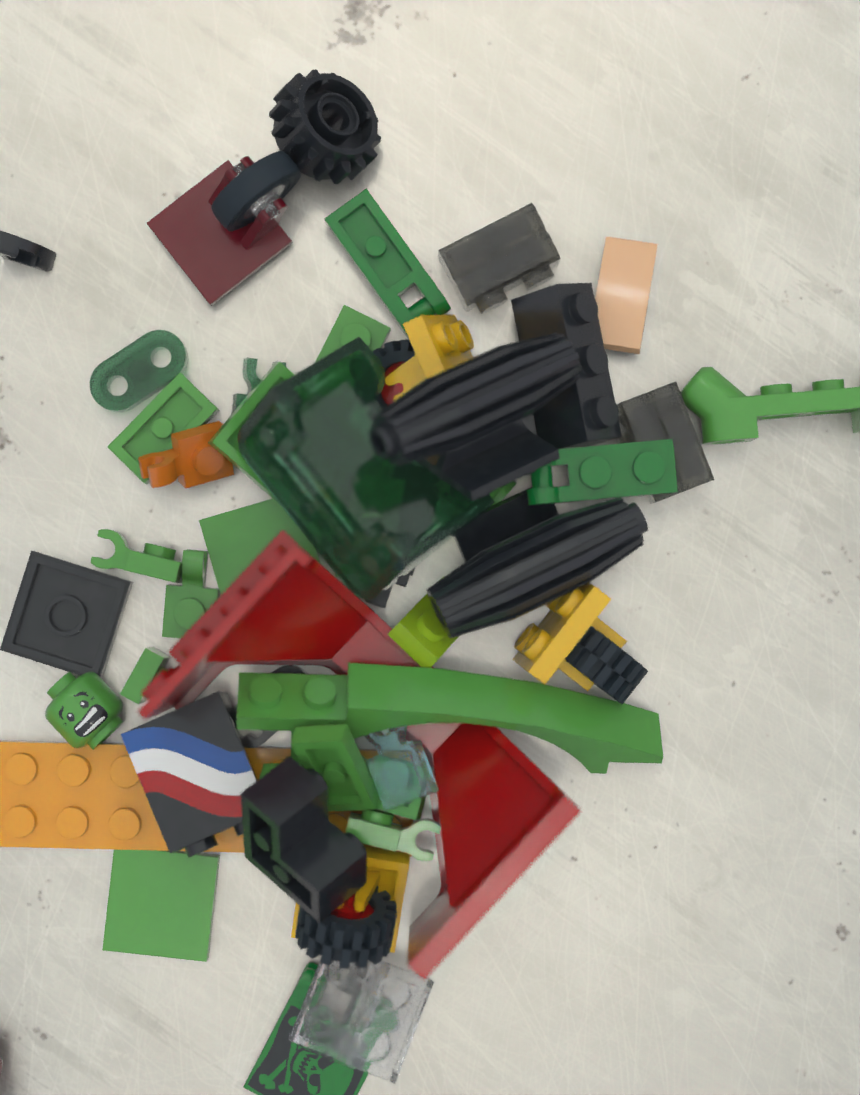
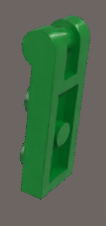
[324,188,451,339]
[527,439,678,506]

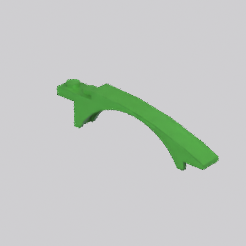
[237,663,663,774]

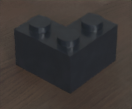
[240,756,367,923]

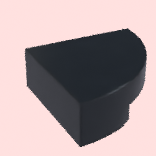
[0,230,57,272]

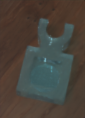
[364,726,439,811]

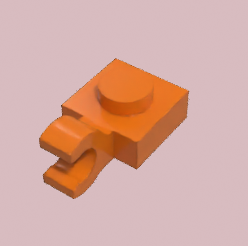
[138,421,234,488]

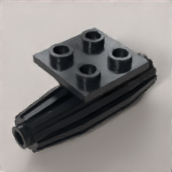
[368,332,581,501]
[427,487,648,638]

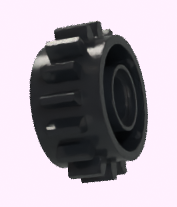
[269,69,381,184]

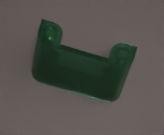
[237,336,495,600]

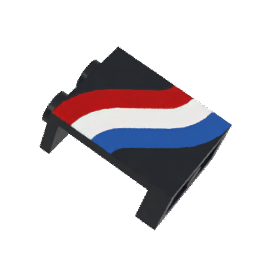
[120,691,258,858]

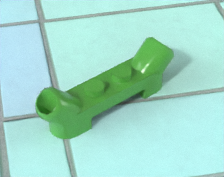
[680,367,860,445]

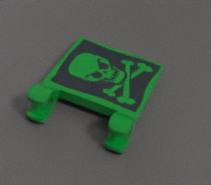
[243,962,399,1095]

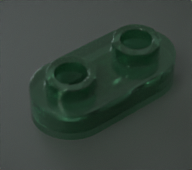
[90,330,188,412]

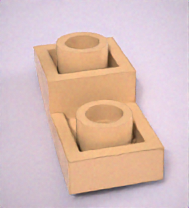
[595,236,658,354]

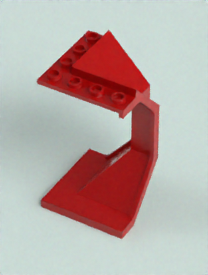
[138,529,581,980]

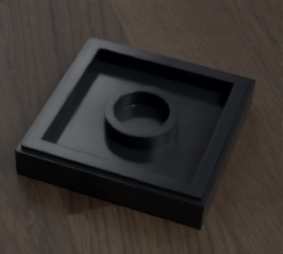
[0,551,133,679]

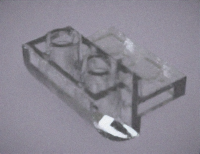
[288,957,434,1084]

